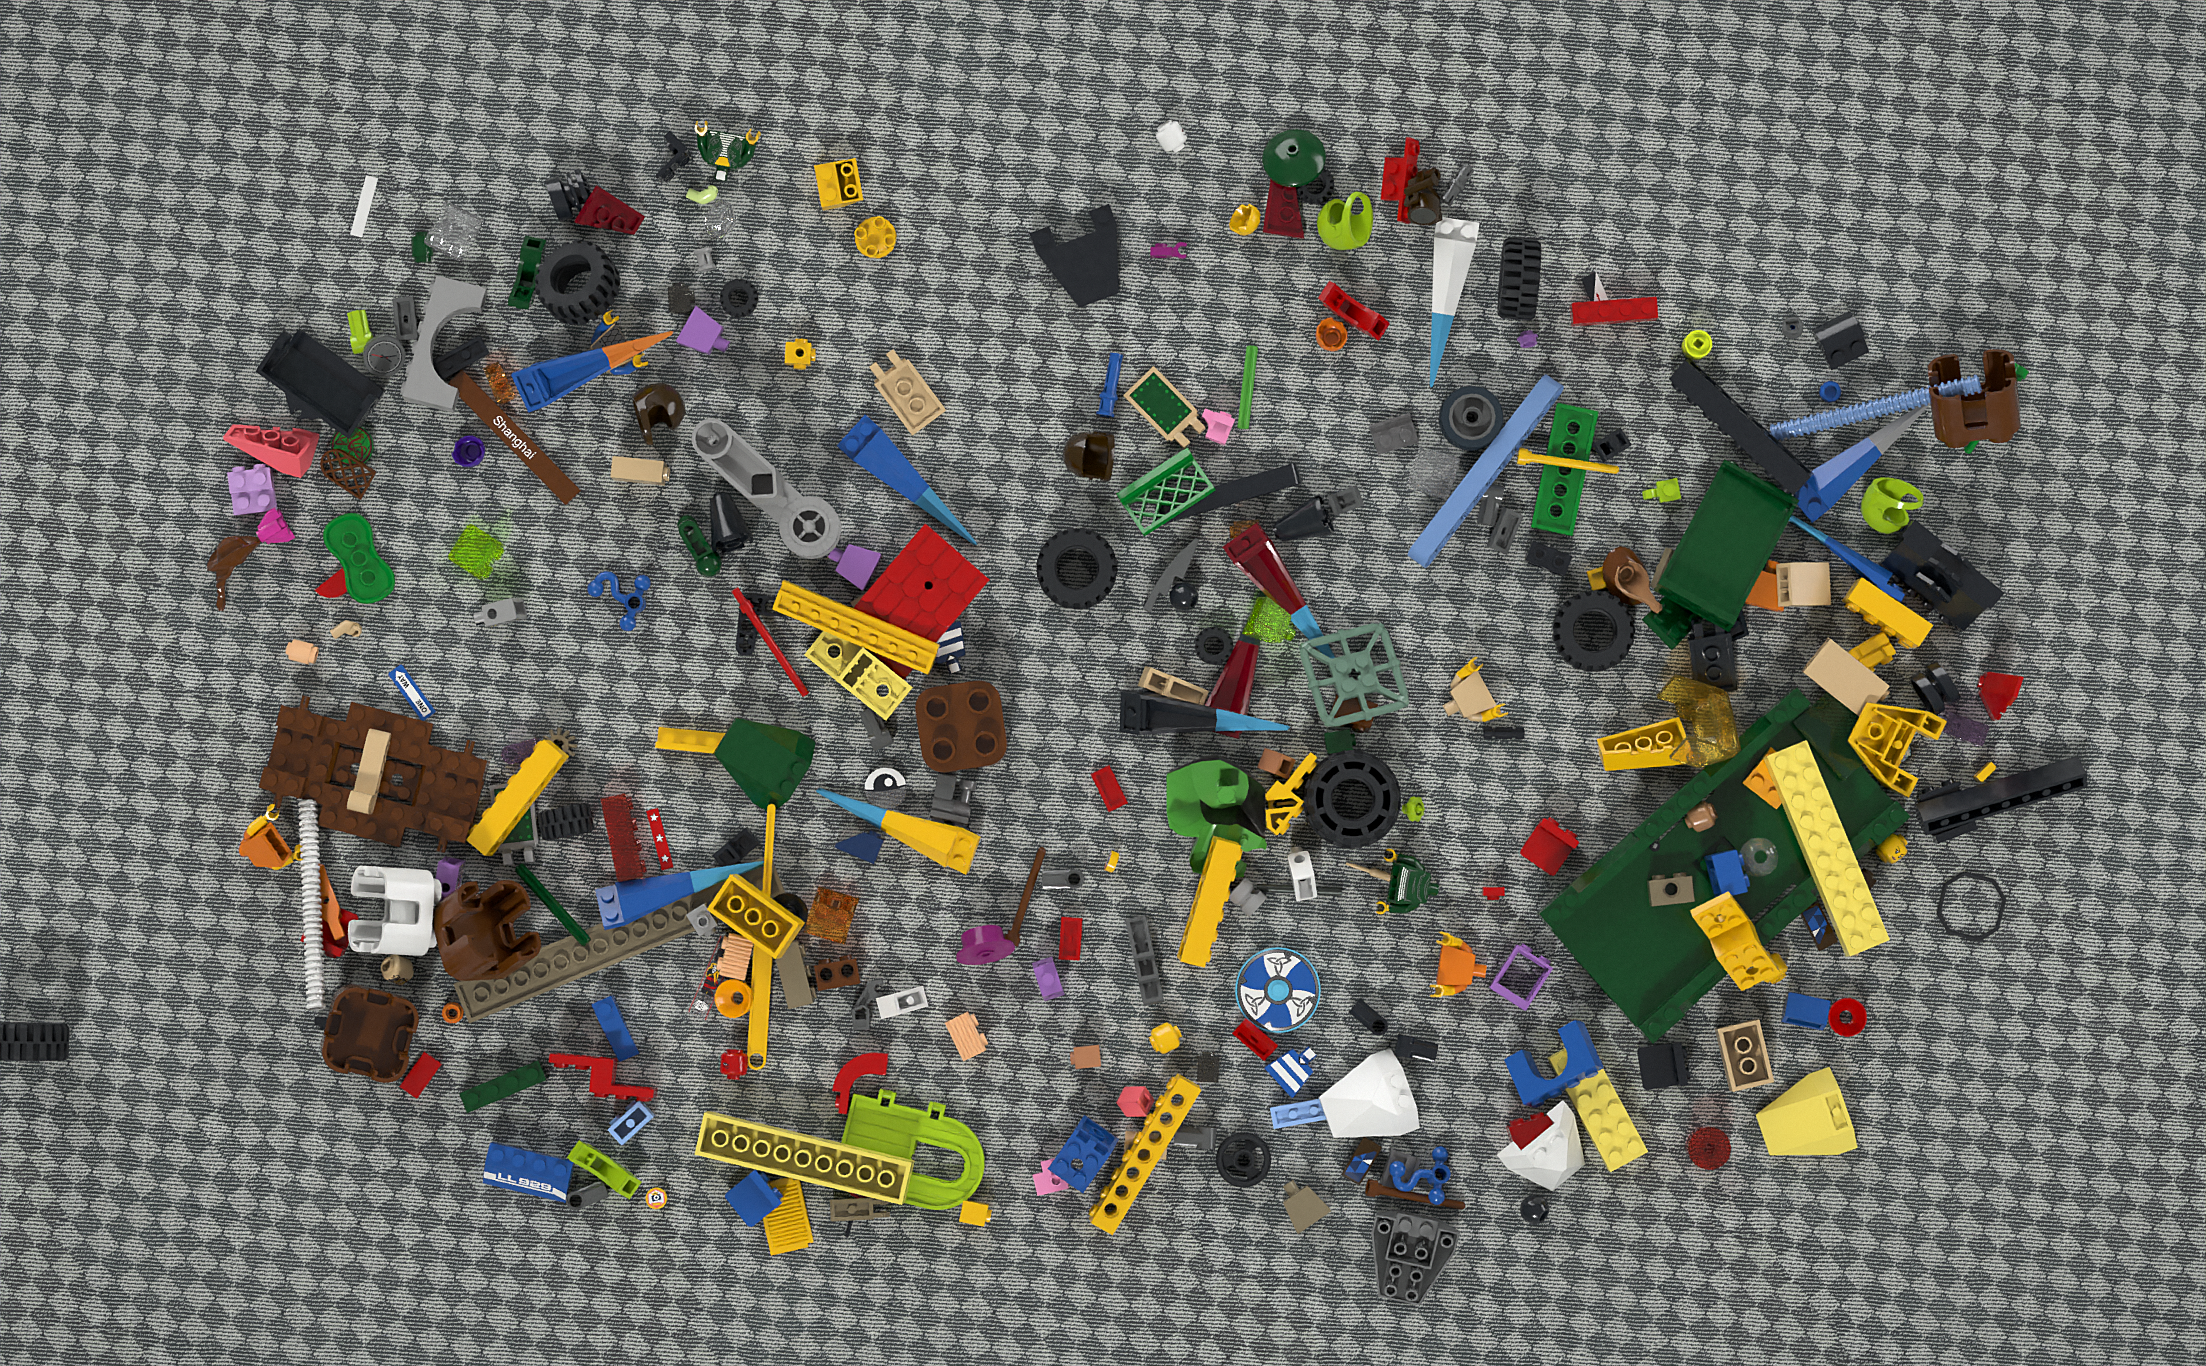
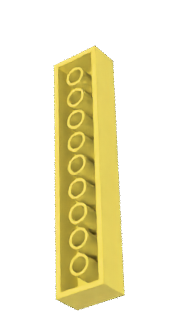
[1763,740,1890,957]
[695,1111,915,1205]

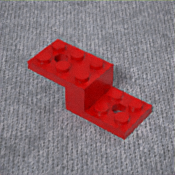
[549,1052,658,1102]

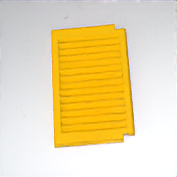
[763,1177,814,1256]

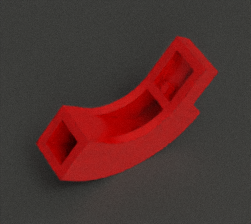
[1318,281,1390,341]
[832,1052,889,1114]

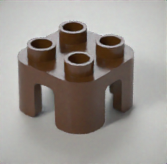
[1928,349,2021,448]
[915,680,1008,773]
[432,880,541,981]
[320,984,419,1083]

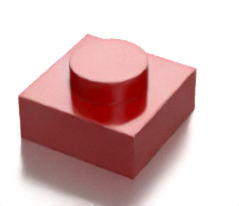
[1482,887,1505,900]

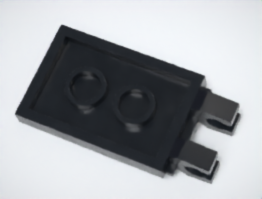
[1687,617,1738,697]

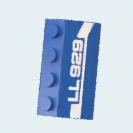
[483,1141,575,1203]

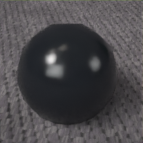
[1169,582,1199,612]
[1520,1195,1550,1224]

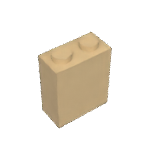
[610,456,670,486]
[1776,562,1831,607]

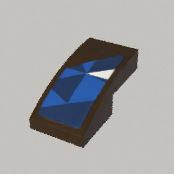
[1800,901,1838,951]
[1341,1137,1382,1185]

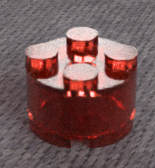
[1685,1126,1731,1170]

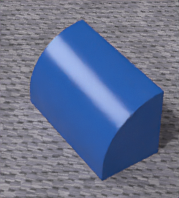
[1781,992,1831,1031]

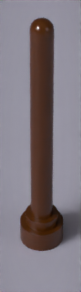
[1004,847,1046,947]
[1365,1179,1466,1210]

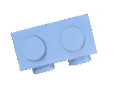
[608,1100,656,1146]

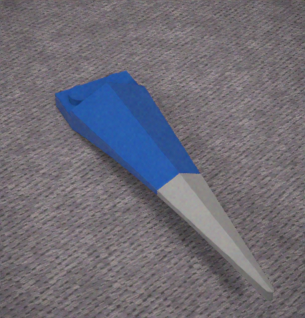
[1794,403,1930,523]

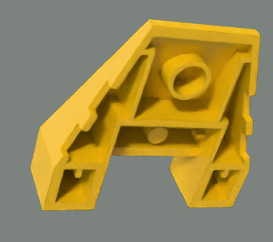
[1847,702,1947,797]

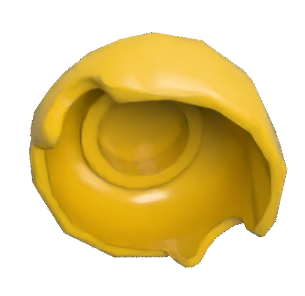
[1229,204,1261,236]

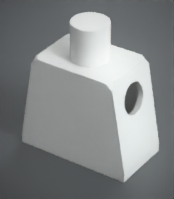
[1287,847,1317,901]

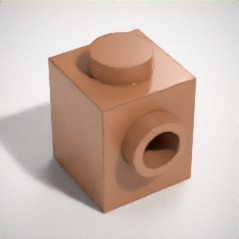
[1257,748,1295,779]
[1070,1044,1101,1069]

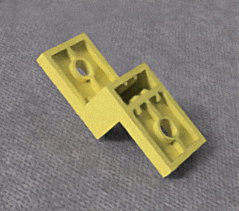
[804,631,913,721]

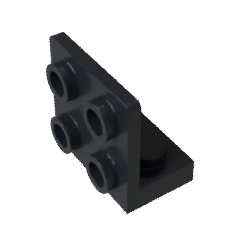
[655,131,691,184]

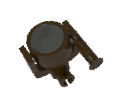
[1404,167,1443,226]

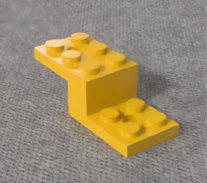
[1690,891,1780,991]

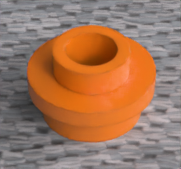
[442,1002,464,1023]

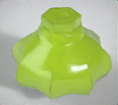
[1402,796,1425,822]

